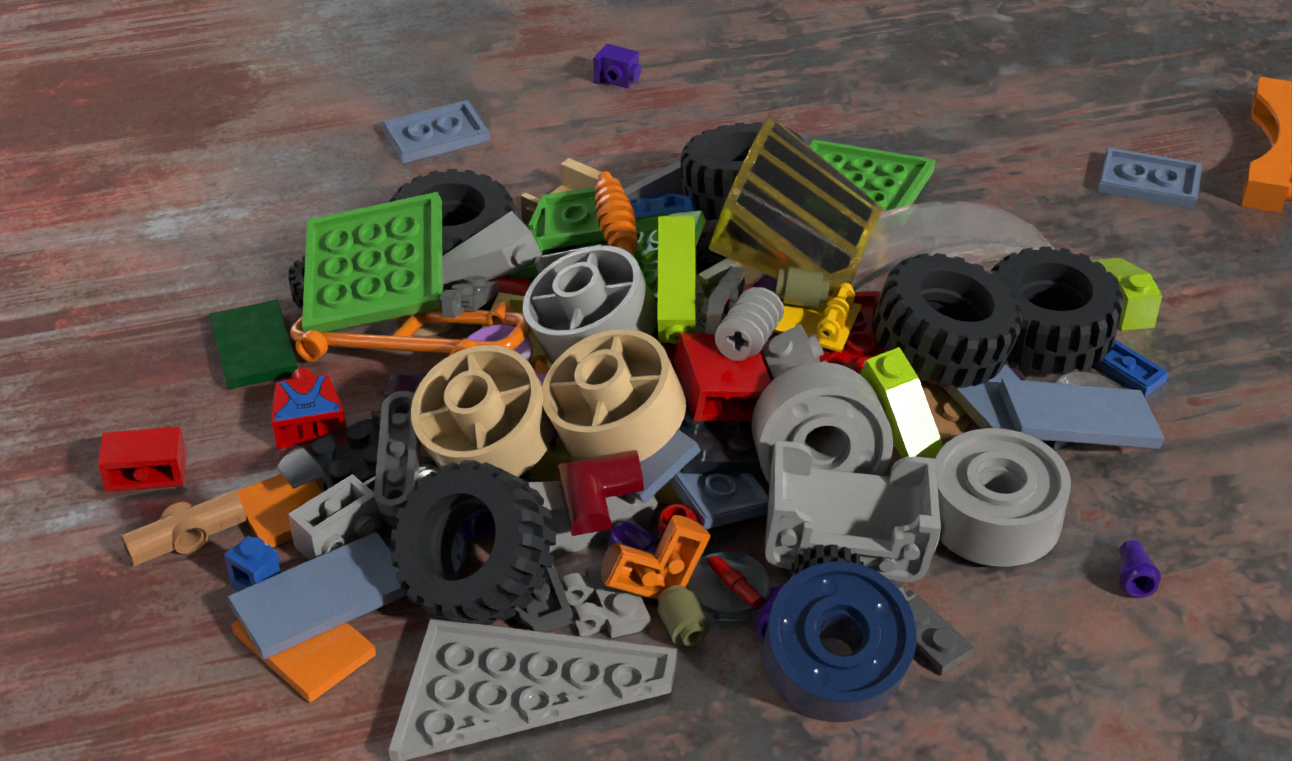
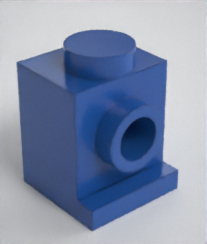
[224,536,282,591]

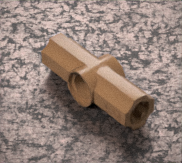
[121,490,247,566]

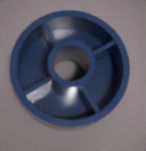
[763,561,917,722]

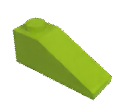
[1090,257,1162,331]
[860,347,943,459]

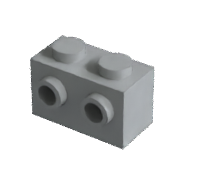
[288,474,381,561]

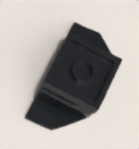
[277,410,381,492]

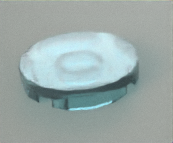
[689,551,769,622]

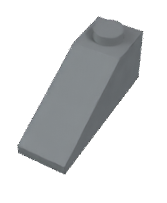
[442,211,542,292]

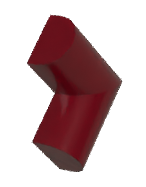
[557,450,644,536]

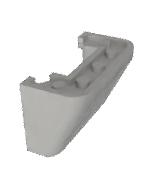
[765,440,941,582]

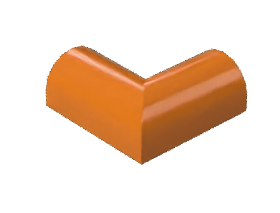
[601,515,711,600]

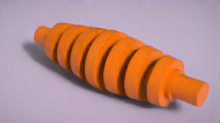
[595,171,638,256]

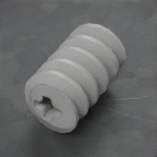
[715,287,784,362]

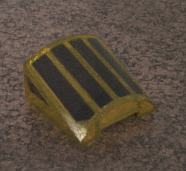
[709,115,883,296]

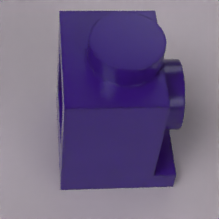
[593,43,641,89]

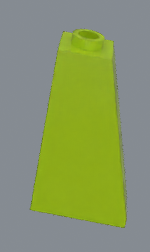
[657,216,696,344]

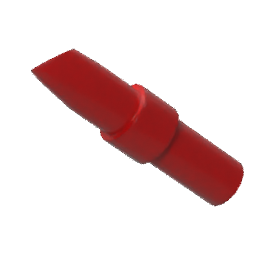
[706,556,765,610]

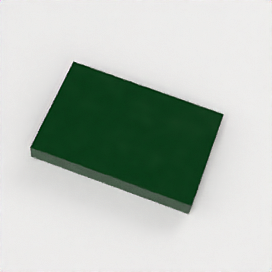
[209,299,298,390]

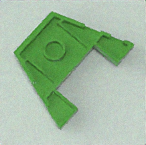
[510,187,643,278]

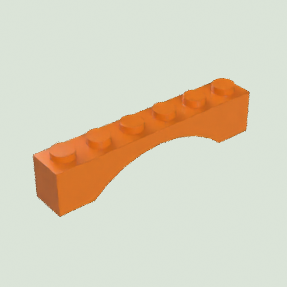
[1242,76,1292,213]

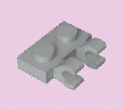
[563,565,651,638]

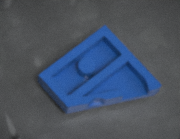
[629,193,696,219]

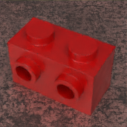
[98,427,187,492]

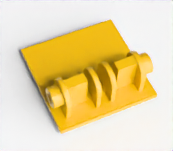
[773,283,862,353]

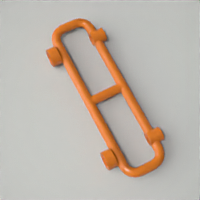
[290,302,531,362]

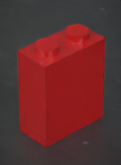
[674,333,771,421]

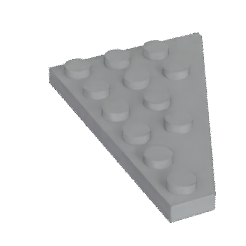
[388,618,677,761]

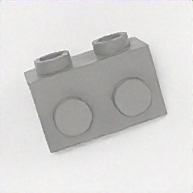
[762,324,827,379]

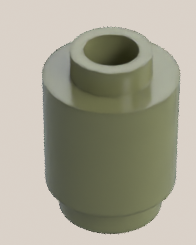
[775,267,830,309]
[657,585,711,647]

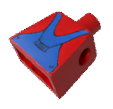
[271,368,346,450]

